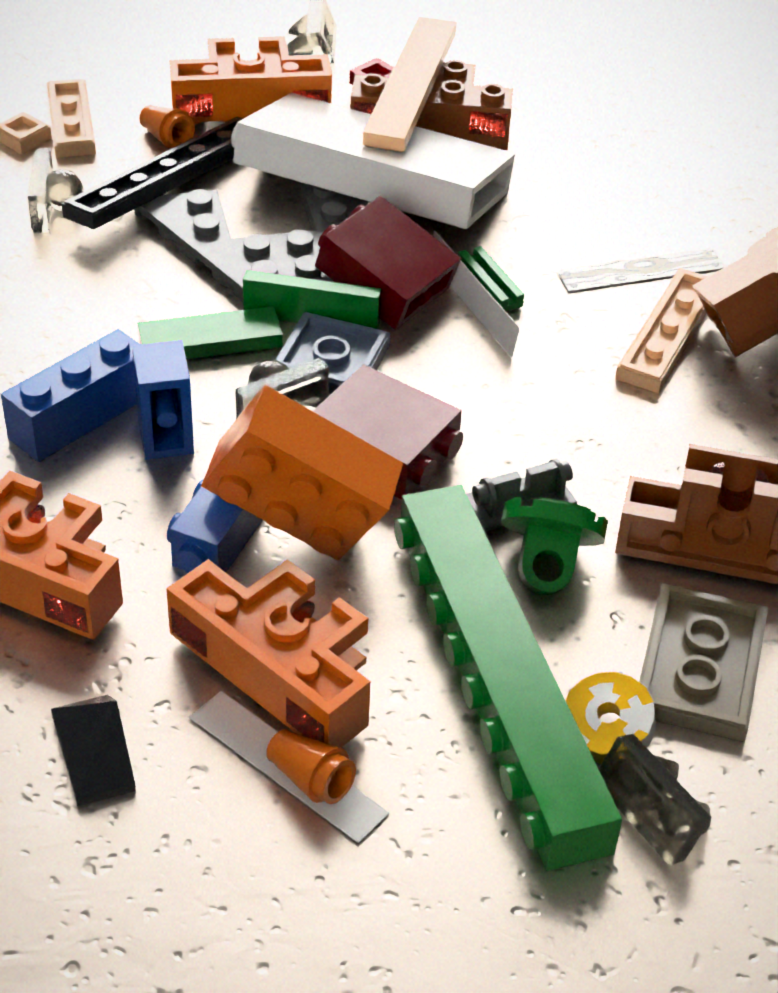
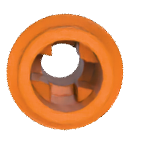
[139,105,195,149]
[266,729,356,804]

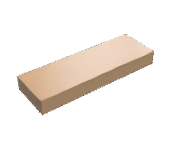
[46,78,97,158]

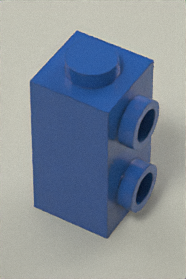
[167,479,263,573]

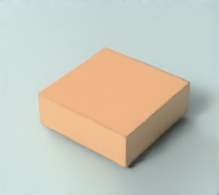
[0,111,52,155]

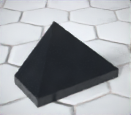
[51,694,136,806]

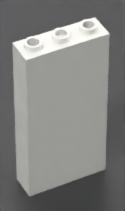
[231,93,516,229]

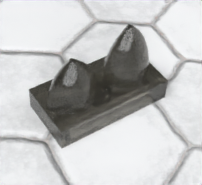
[287,0,337,64]
[599,734,712,866]

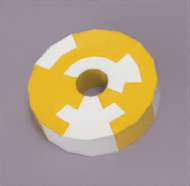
[566,672,656,765]

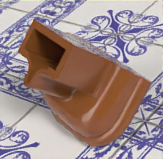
[693,227,778,357]

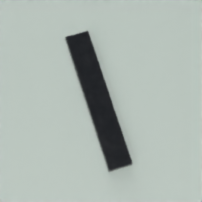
[61,117,242,230]

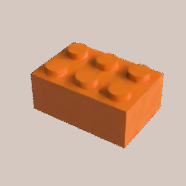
[201,384,403,561]

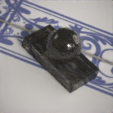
[27,148,84,233]
[235,358,329,419]

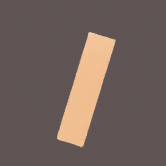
[615,268,708,394]

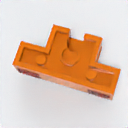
[169,36,332,125]
[0,471,123,640]
[166,559,371,748]

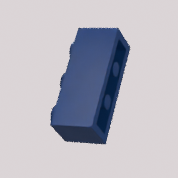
[0,328,140,462]

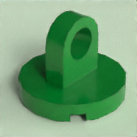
[502,497,608,595]

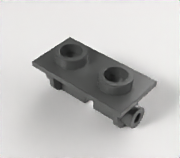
[466,458,578,531]

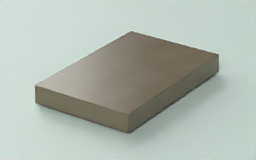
[639,583,768,742]

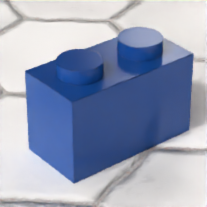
[132,340,195,460]

